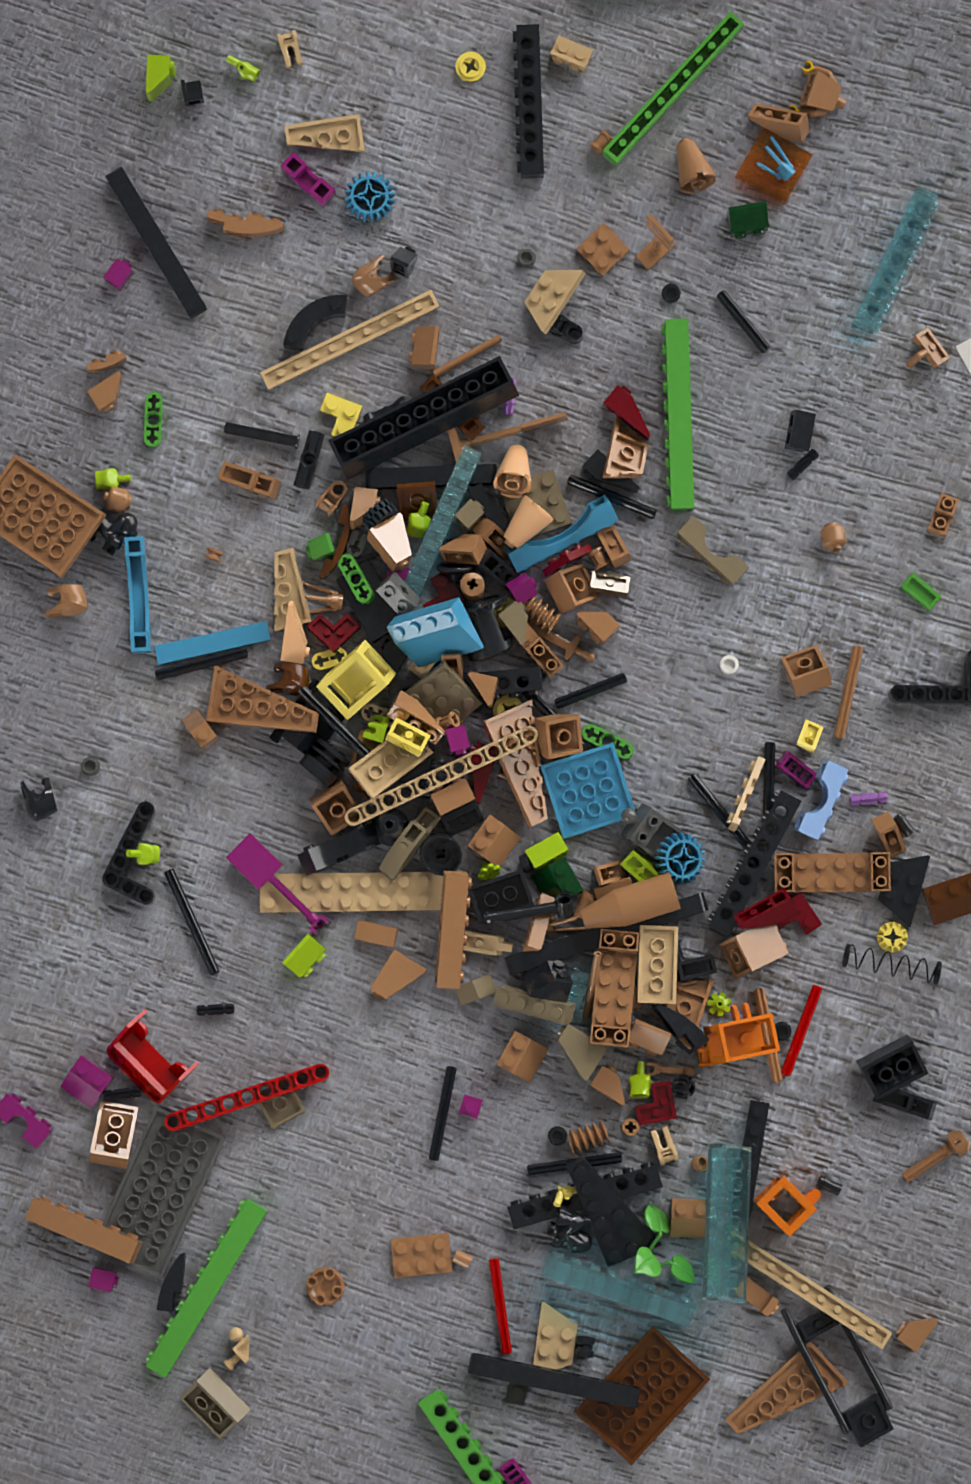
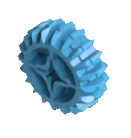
[344,171,395,223]
[654,832,706,885]

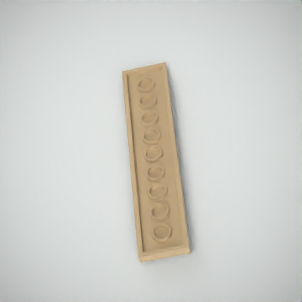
[260,872,443,913]

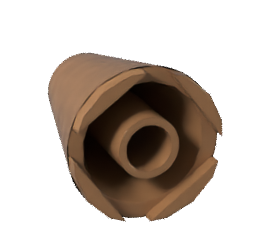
[676,138,717,194]

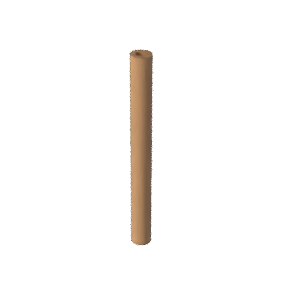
[432,334,502,377]
[582,951,602,1019]

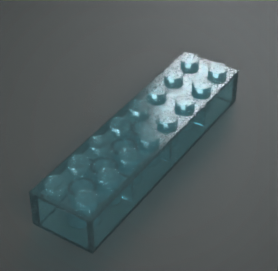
[702,1143,752,1304]
[541,1250,696,1327]

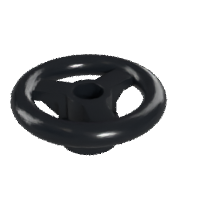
[436,561,474,581]

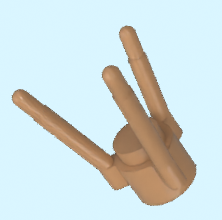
[302,581,343,614]
[546,913,588,934]

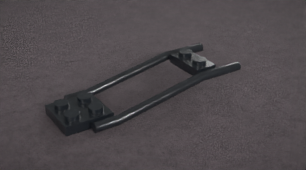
[780,1284,894,1448]

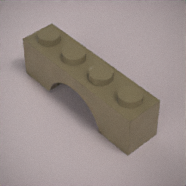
[677,516,749,586]
[493,984,576,1025]

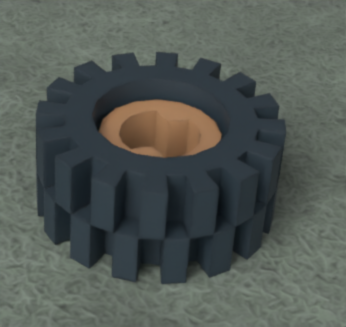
[363,499,399,529]

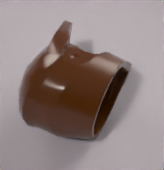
[266,662,310,696]

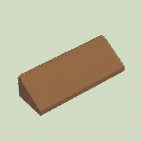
[522,893,555,952]

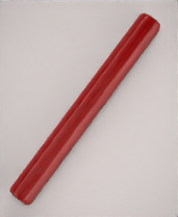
[781,985,822,1076]
[489,1258,512,1355]

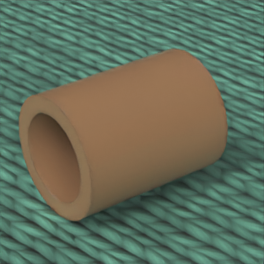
[452,1249,473,1269]

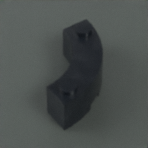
[283,295,348,351]
[297,822,380,876]

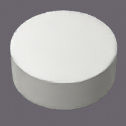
[719,655,739,675]

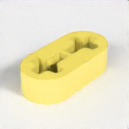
[312,648,347,671]

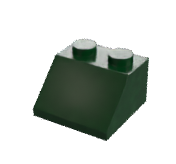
[726,201,769,239]
[531,856,583,902]

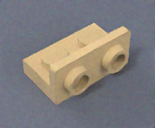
[549,35,593,72]

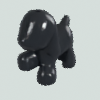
[90,508,138,556]
[546,1206,592,1253]

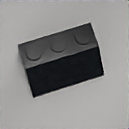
[281,691,345,756]
[856,1035,929,1100]

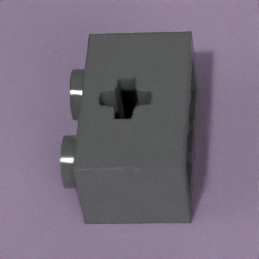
[376,571,420,615]

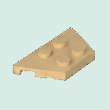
[524,270,586,335]
[533,1302,578,1370]

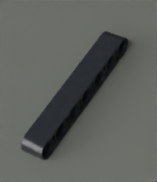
[365,464,497,490]

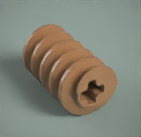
[460,573,485,601]
[523,595,561,635]
[568,1121,610,1154]

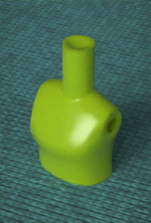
[226,55,261,82]
[95,468,131,490]
[406,501,431,538]
[126,843,160,865]
[629,1061,652,1099]

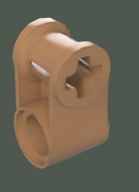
[314,481,348,518]

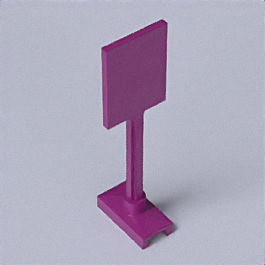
[226,833,331,937]

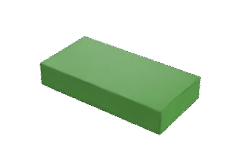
[900,572,942,611]

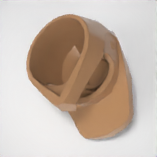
[351,254,397,298]
[45,584,88,618]

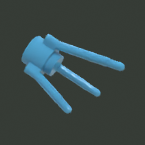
[756,136,796,182]

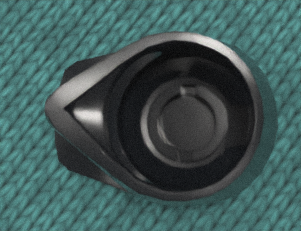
[20,777,58,822]

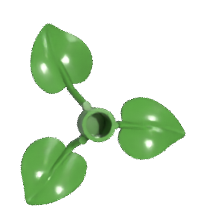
[634,1204,695,1284]

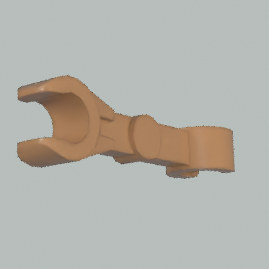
[646,1063,694,1075]

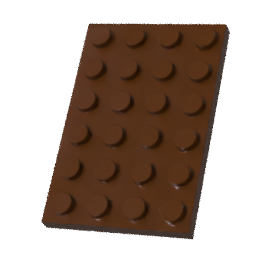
[574,1326,710,1466]

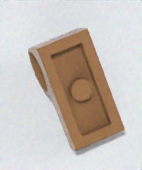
[597,524,631,569]

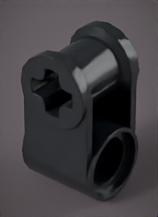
[548,314,583,344]

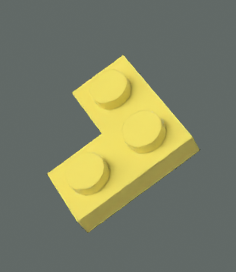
[320,393,363,437]

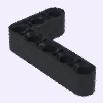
[888,650,971,705]
[102,801,156,905]

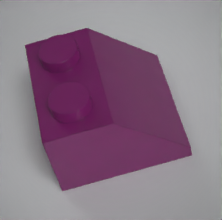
[60,1055,114,1109]

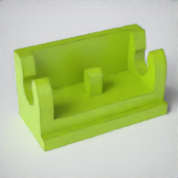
[362,715,391,743]
[525,832,570,872]
[620,848,662,881]

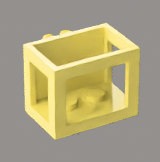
[316,640,396,720]

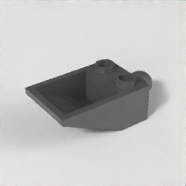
[621,803,687,869]

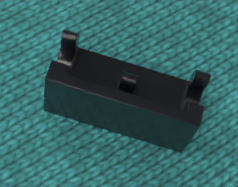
[784,410,816,452]
[441,801,484,836]

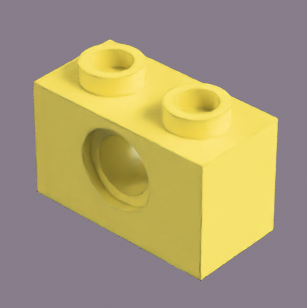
[385,717,431,757]

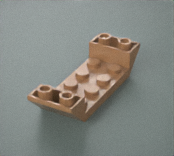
[774,852,891,893]
[590,929,639,1048]

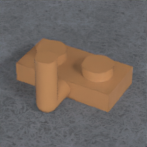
[906,327,950,369]

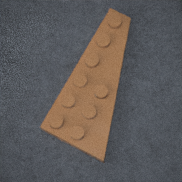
[206,665,319,733]
[482,700,548,827]
[724,1340,849,1434]

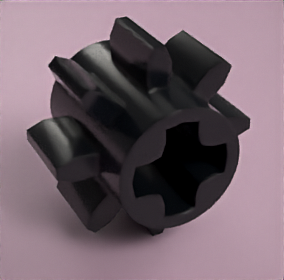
[671,1075,695,1100]

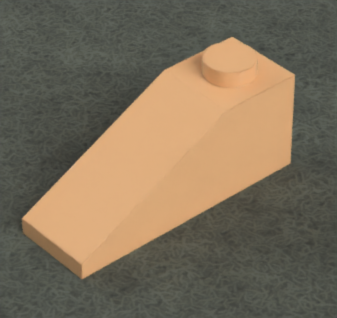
[281,601,310,664]

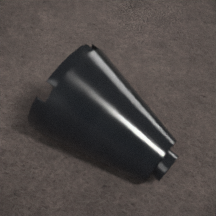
[372,808,409,846]

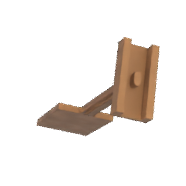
[635,214,676,271]
[448,412,569,465]

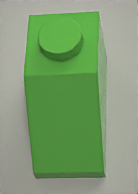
[305,533,335,562]

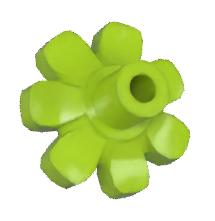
[477,861,501,882]
[707,992,731,1017]

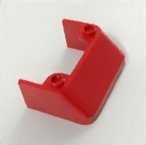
[106,1009,199,1104]

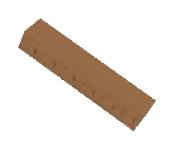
[434,871,472,989]
[25,1195,142,1264]

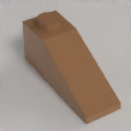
[748,103,810,143]

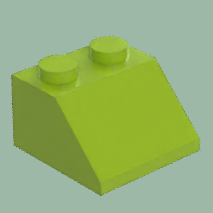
[146,55,176,101]
[282,934,326,978]

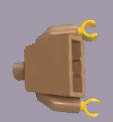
[789,61,846,118]

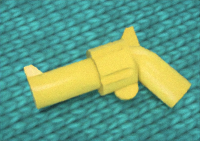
[553,1185,578,1207]

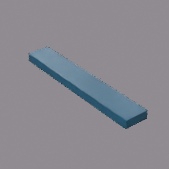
[154,621,271,665]

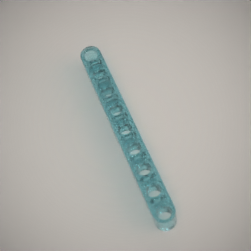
[405,445,482,609]

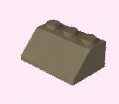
[180,1368,250,1439]

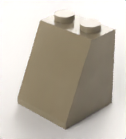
[556,1023,607,1081]

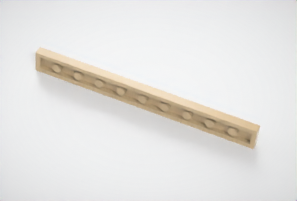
[260,290,440,390]
[717,1227,892,1349]

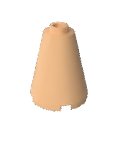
[493,445,532,498]
[503,495,554,549]

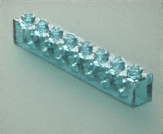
[852,186,939,335]

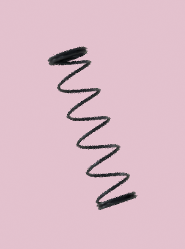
[842,943,942,985]

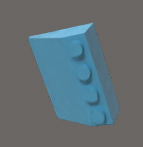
[387,597,484,667]

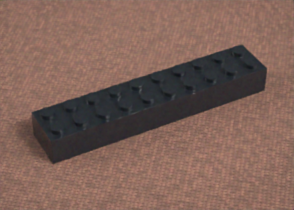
[328,356,519,480]

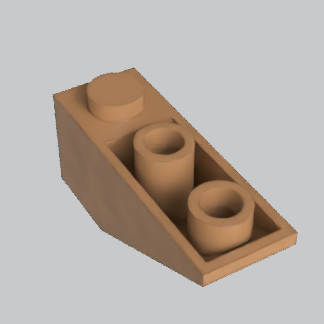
[386,690,445,745]

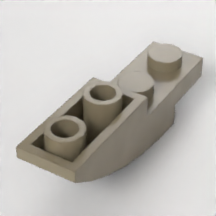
[379,807,441,880]

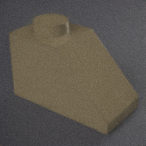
[454,499,484,534]
[496,601,528,645]

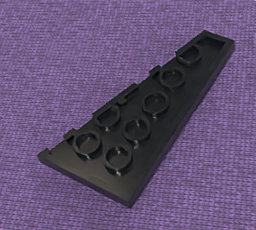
[566,1157,661,1267]

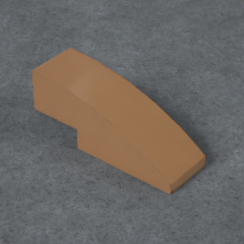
[217,461,282,500]

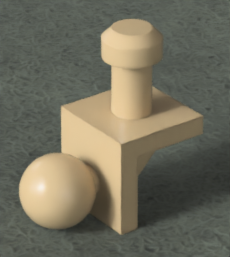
[224,1327,250,1370]

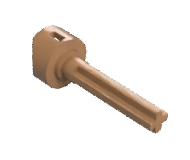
[902,1130,971,1183]

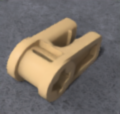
[277,30,303,69]
[651,1126,679,1166]

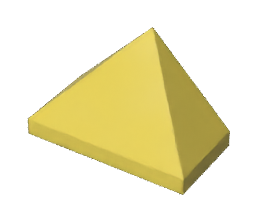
[796,720,823,754]

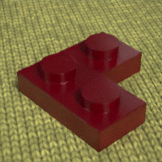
[542,544,592,577]
[423,572,465,608]
[307,613,361,653]
[776,893,823,935]
[635,1080,677,1125]

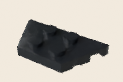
[878,855,930,927]

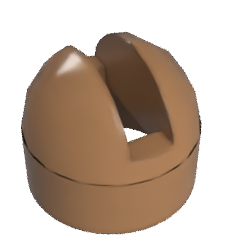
[691,1156,708,1172]

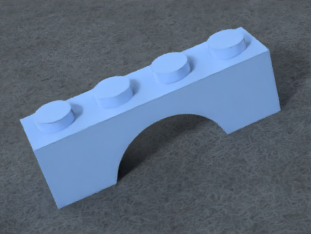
[792,760,848,840]

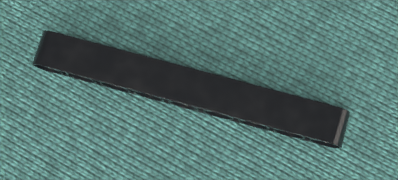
[105,166,208,319]
[468,1353,641,1408]

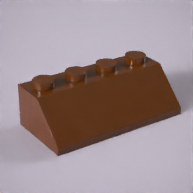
[921,873,971,926]

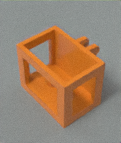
[703,1003,780,1065]
[753,1174,821,1237]

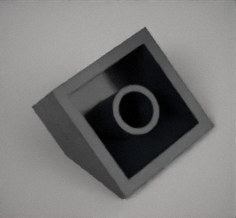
[523,960,573,1003]

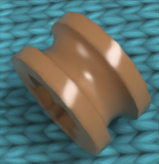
[205,547,224,562]

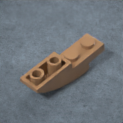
[207,209,285,237]
[500,621,564,678]

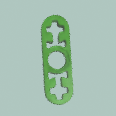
[144,392,163,448]
[338,554,375,605]
[582,724,633,760]

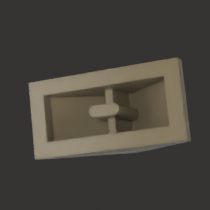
[455,974,496,1006]

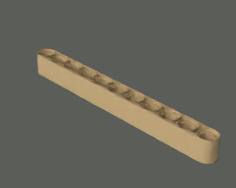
[345,726,538,826]

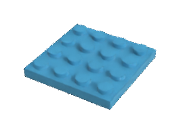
[540,743,636,839]

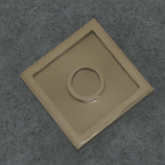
[259,1080,306,1130]

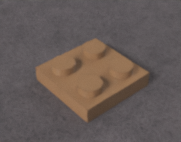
[576,223,630,277]

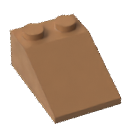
[89,1101,139,1169]

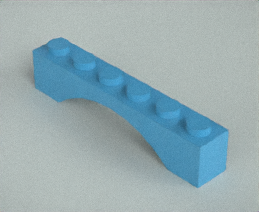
[504,495,618,573]
[124,536,152,654]

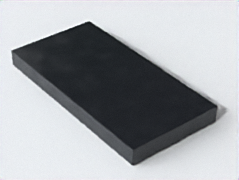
[336,560,398,643]

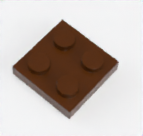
[397,481,438,521]

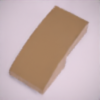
[87,351,127,373]
[927,493,959,538]
[354,920,399,947]

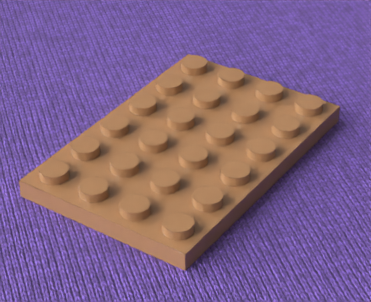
[0,454,107,578]

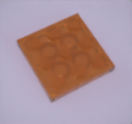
[735,127,813,205]

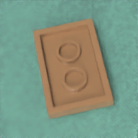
[391,1233,452,1278]

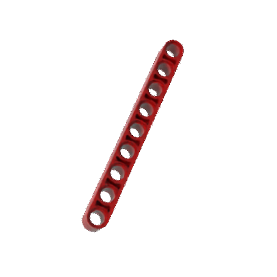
[164,1064,329,1132]

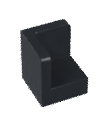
[181,80,204,106]

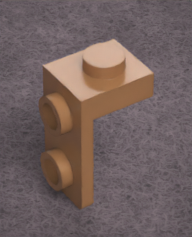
[736,1277,779,1317]

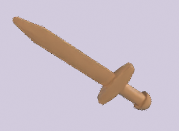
[527,620,595,663]

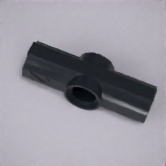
[293,430,325,490]

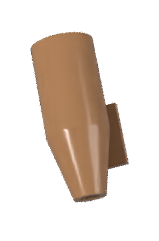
[580,872,681,929]

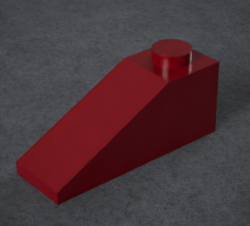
[603,385,650,441]
[470,742,496,804]
[734,888,799,930]

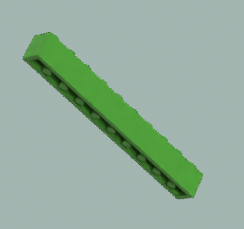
[602,11,744,168]
[661,318,694,511]
[145,1198,268,1378]

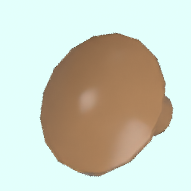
[306,1267,345,1306]

